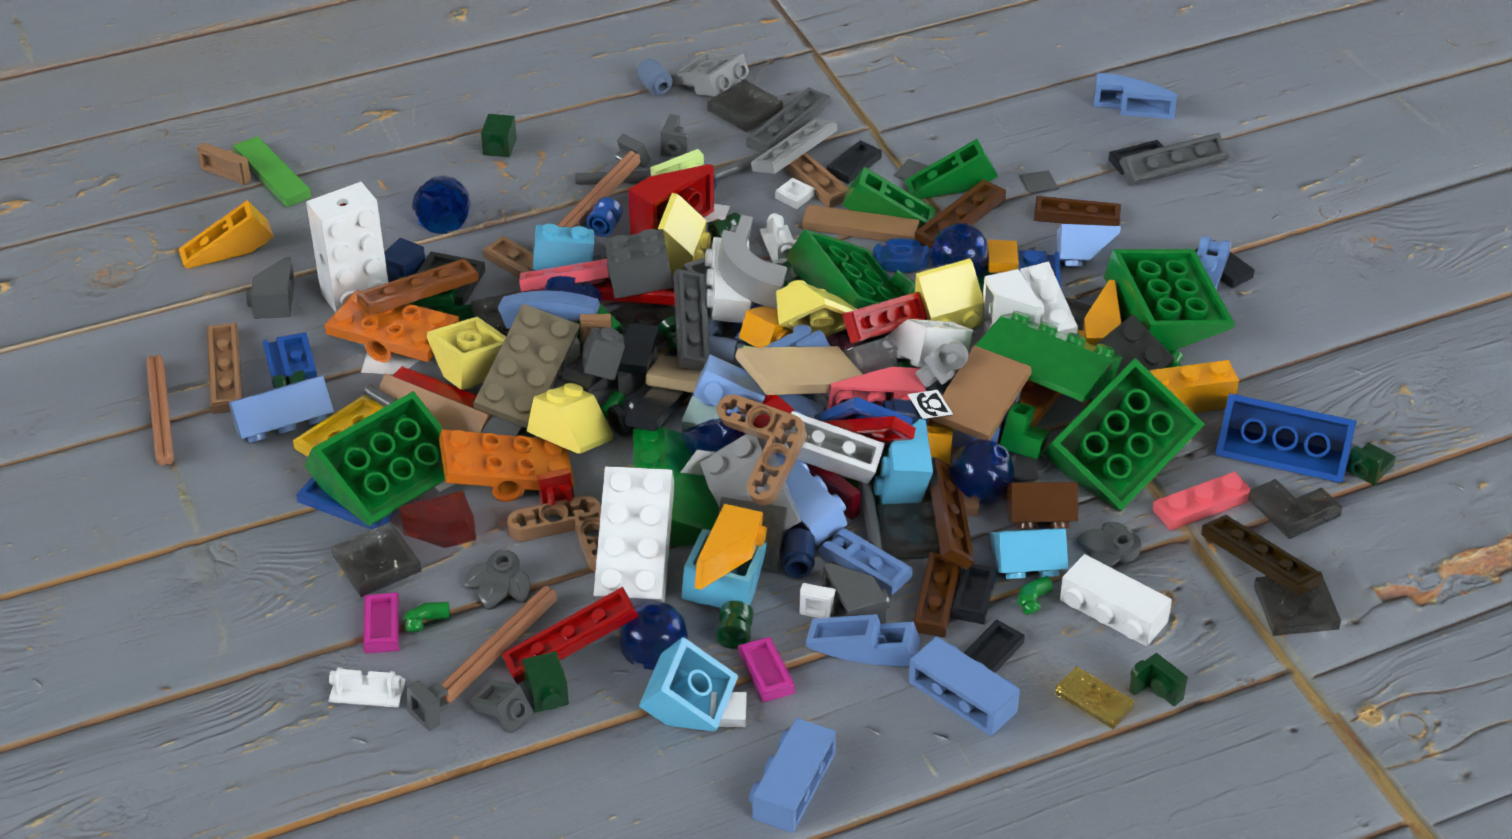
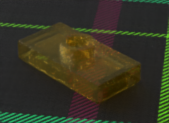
[1055,666,1135,729]

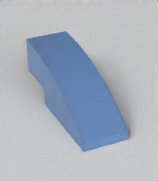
[1094,72,1177,119]
[498,291,600,329]
[805,614,921,666]

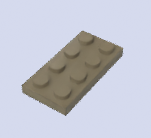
[474,304,580,428]

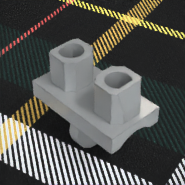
[915,342,969,388]

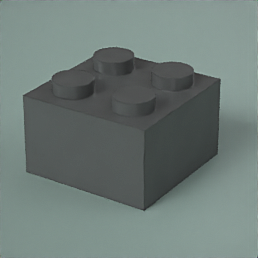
[605,229,674,299]

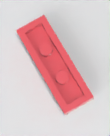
[519,259,609,292]
[1152,471,1253,531]

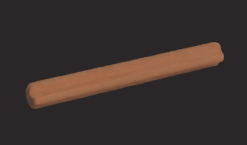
[557,151,641,228]
[146,354,174,466]
[441,585,557,703]

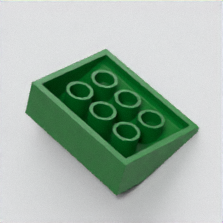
[786,229,904,331]
[1104,249,1235,352]
[971,311,1122,402]
[1043,358,1205,512]
[304,391,445,527]
[633,428,724,546]

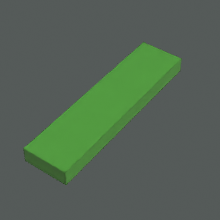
[233,136,312,207]

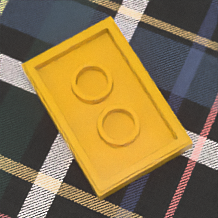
[293,395,384,457]

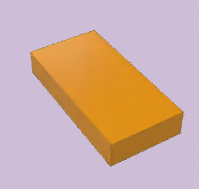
[987,240,1019,273]

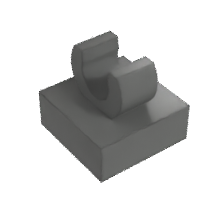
[616,133,651,167]
[407,680,448,731]

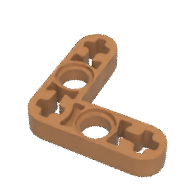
[717,394,807,506]
[507,495,601,572]

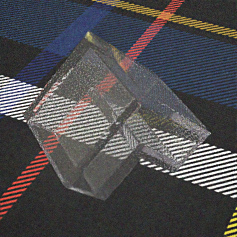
[844,337,898,374]

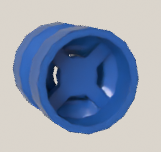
[586,197,623,237]

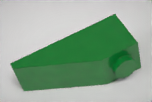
[905,139,999,199]
[842,167,936,228]

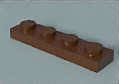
[914,179,1006,253]
[929,456,975,570]

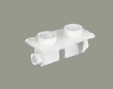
[760,213,795,265]
[329,667,406,707]

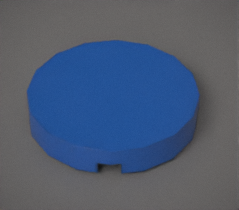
[873,238,931,273]

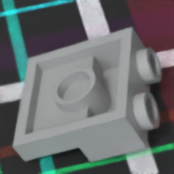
[672,52,749,98]

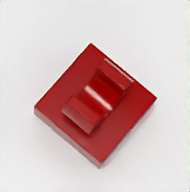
[537,468,574,505]

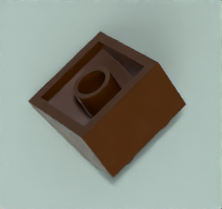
[1004,482,1078,529]

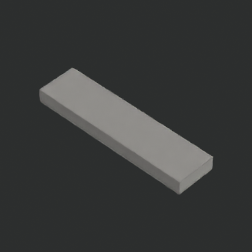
[751,119,838,174]

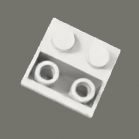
[982,269,1044,332]
[881,319,973,368]

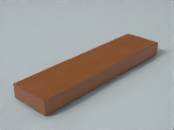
[356,259,479,316]

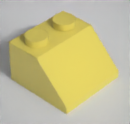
[658,193,711,276]
[915,258,984,329]
[776,280,856,337]
[427,317,506,390]
[527,383,614,454]

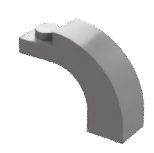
[718,214,788,309]

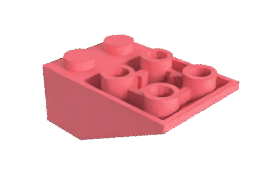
[827,367,926,409]

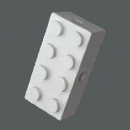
[306,182,388,313]
[593,466,675,610]

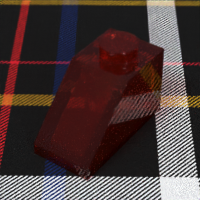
[399,491,476,548]

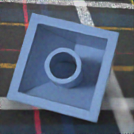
[1057,224,1121,268]

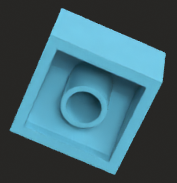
[533,224,594,270]
[873,419,933,510]
[989,528,1068,579]
[681,529,767,608]
[639,637,738,732]

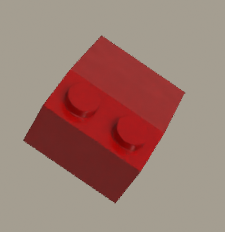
[628,164,714,235]

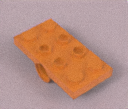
[324,290,459,363]
[439,429,575,502]

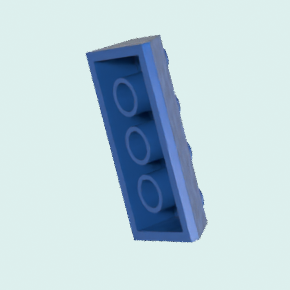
[1215,393,1356,483]

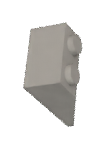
[700,434,801,543]

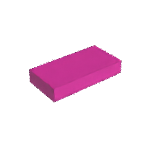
[363,593,400,653]
[738,636,795,703]

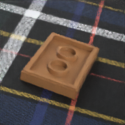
[931,346,1031,442]

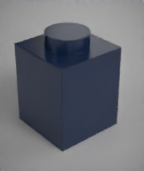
[384,238,425,282]

